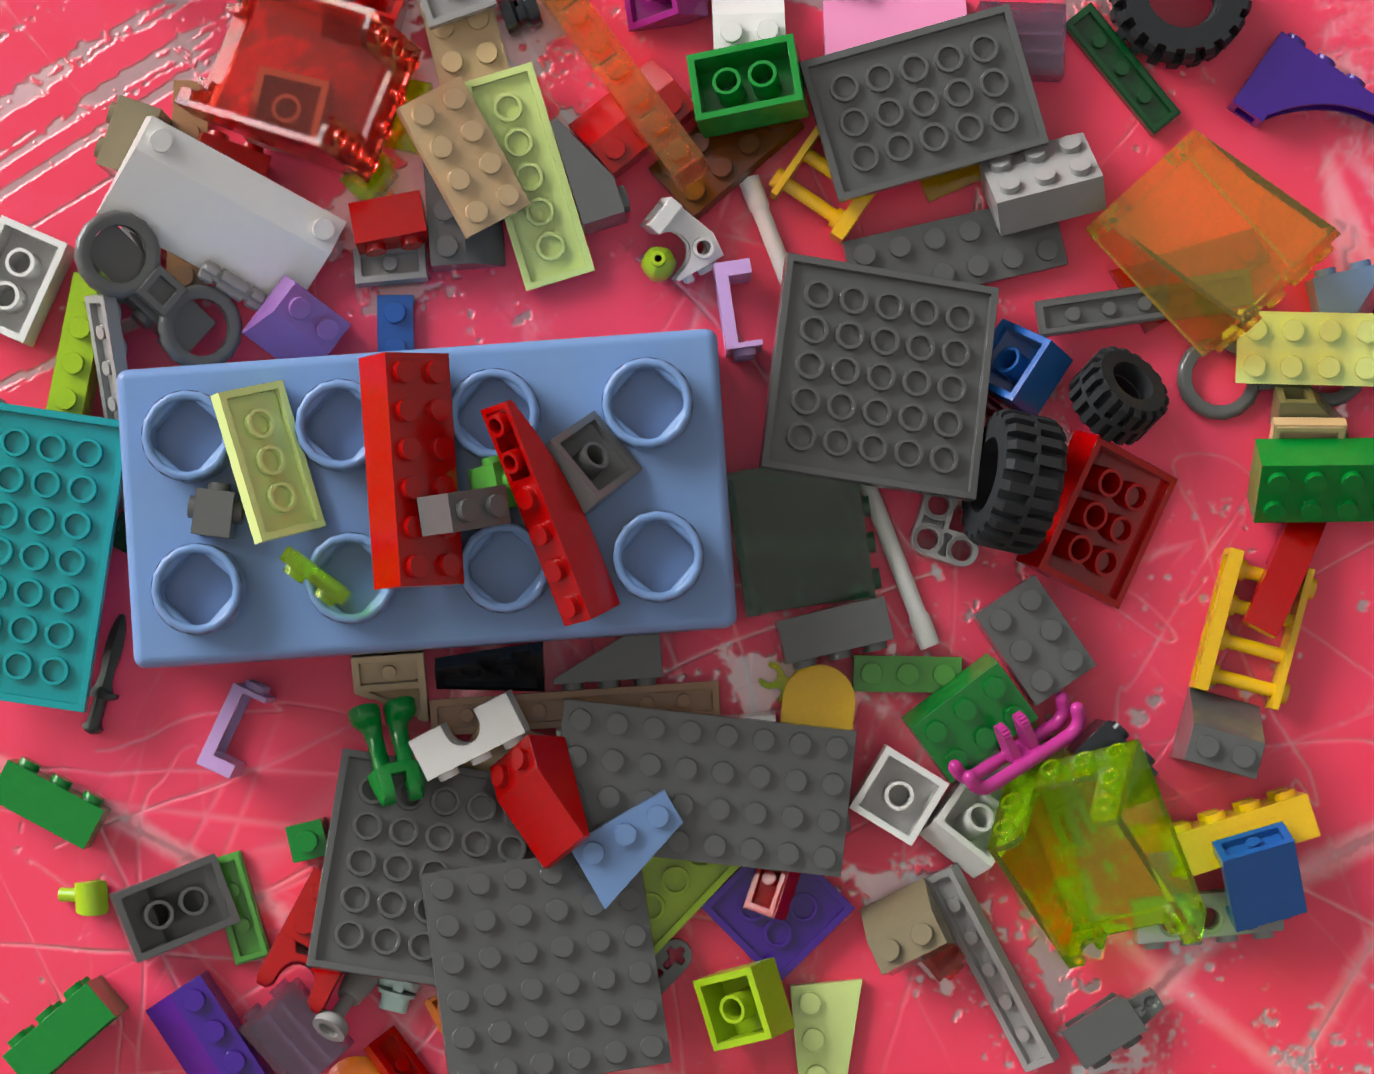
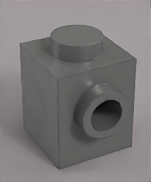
[187,482,245,540]

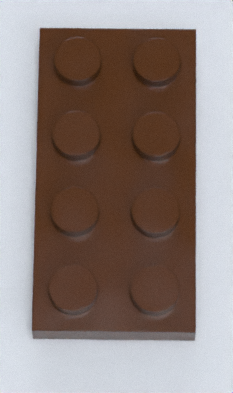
[648,119,804,220]

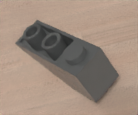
[553,633,663,691]

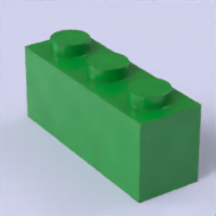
[0,756,111,849]

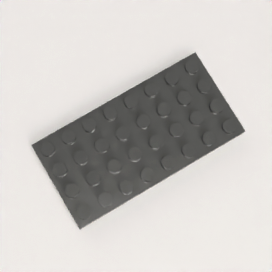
[560,698,857,877]

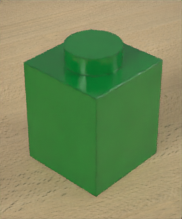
[285,817,329,863]

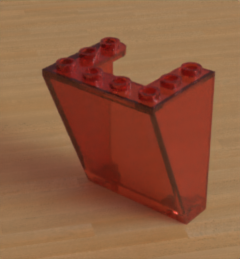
[175,0,422,184]

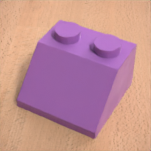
[241,275,351,359]

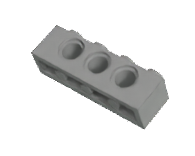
[1129,888,1284,950]

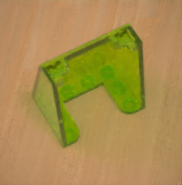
[987,739,1207,969]

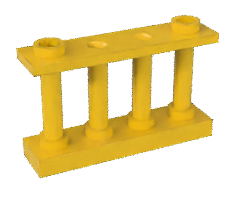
[768,126,876,245]
[1188,547,1318,710]

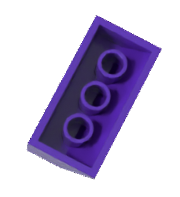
[146,970,275,1074]

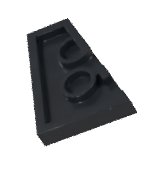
[434,642,545,692]

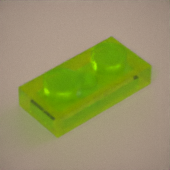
[279,546,355,607]

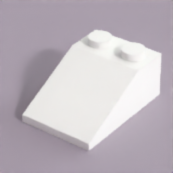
[711,0,786,50]
[919,749,1041,878]

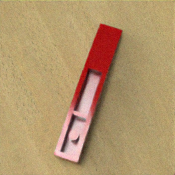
[480,399,620,626]

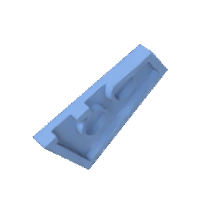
[572,789,683,909]

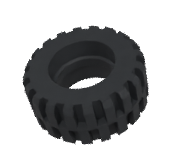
[1108,0,1252,69]
[961,408,1068,555]

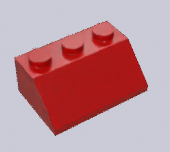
[568,59,695,180]

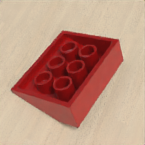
[1015,430,1178,609]

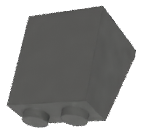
[1170,687,1266,779]

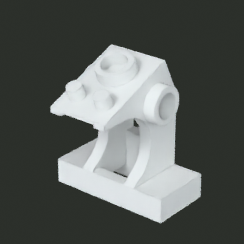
[640,197,724,284]

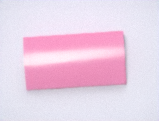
[823,0,967,55]

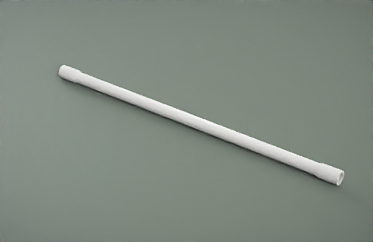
[739,174,940,650]

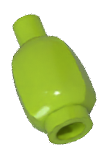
[641,246,677,282]

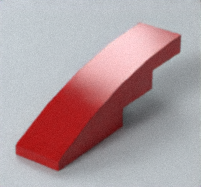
[1241,522,1327,639]

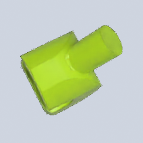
[58,879,109,916]

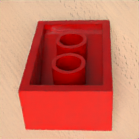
[490,734,590,869]

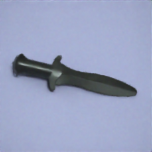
[82,614,126,734]

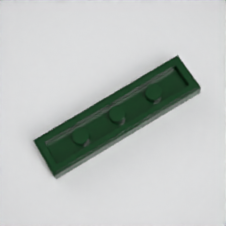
[1062,2,1181,137]

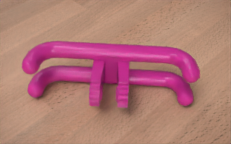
[948,692,1087,795]

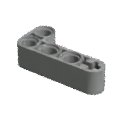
[909,494,979,568]

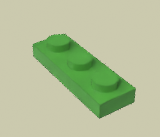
[852,655,962,693]

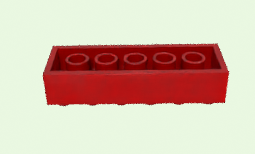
[358,352,464,590]

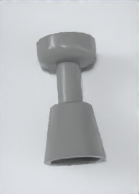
[312,973,379,1042]

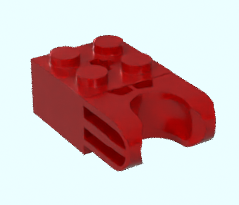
[256,867,343,1014]

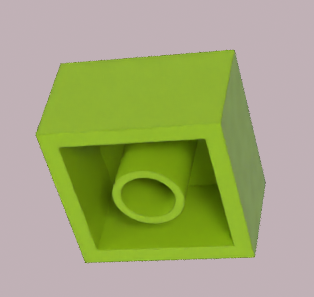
[693,957,795,1052]

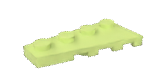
[790,978,862,1074]

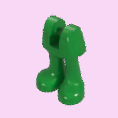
[347,696,425,807]

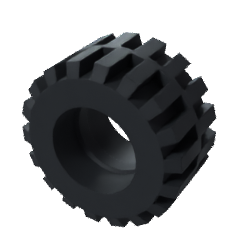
[1068,346,1169,445]

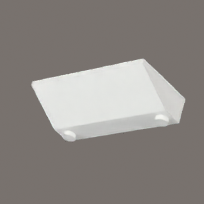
[96,116,347,300]

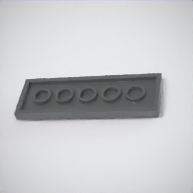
[842,209,1068,285]

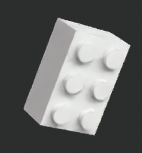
[0,215,75,348]

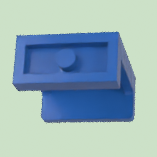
[1212,821,1307,933]

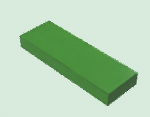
[217,850,271,965]

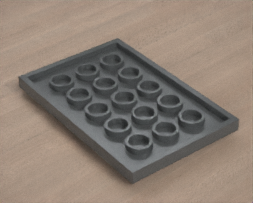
[799,3,1049,203]

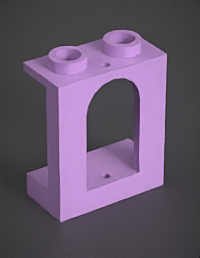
[713,258,763,362]
[196,679,277,779]

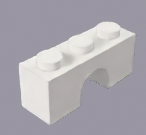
[408,689,531,782]

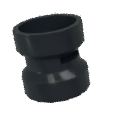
[498,0,543,35]

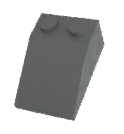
[550,119,631,235]
[108,853,241,963]

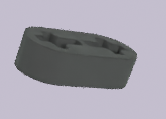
[655,938,692,994]

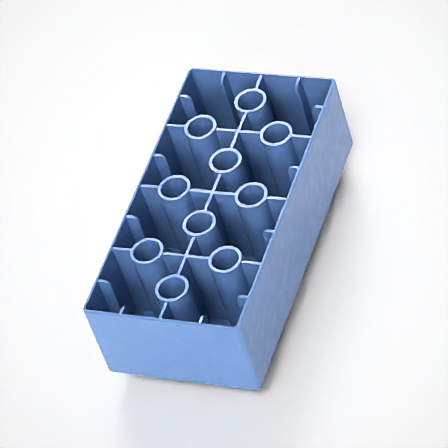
[116,329,737,668]

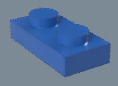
[377,295,415,352]

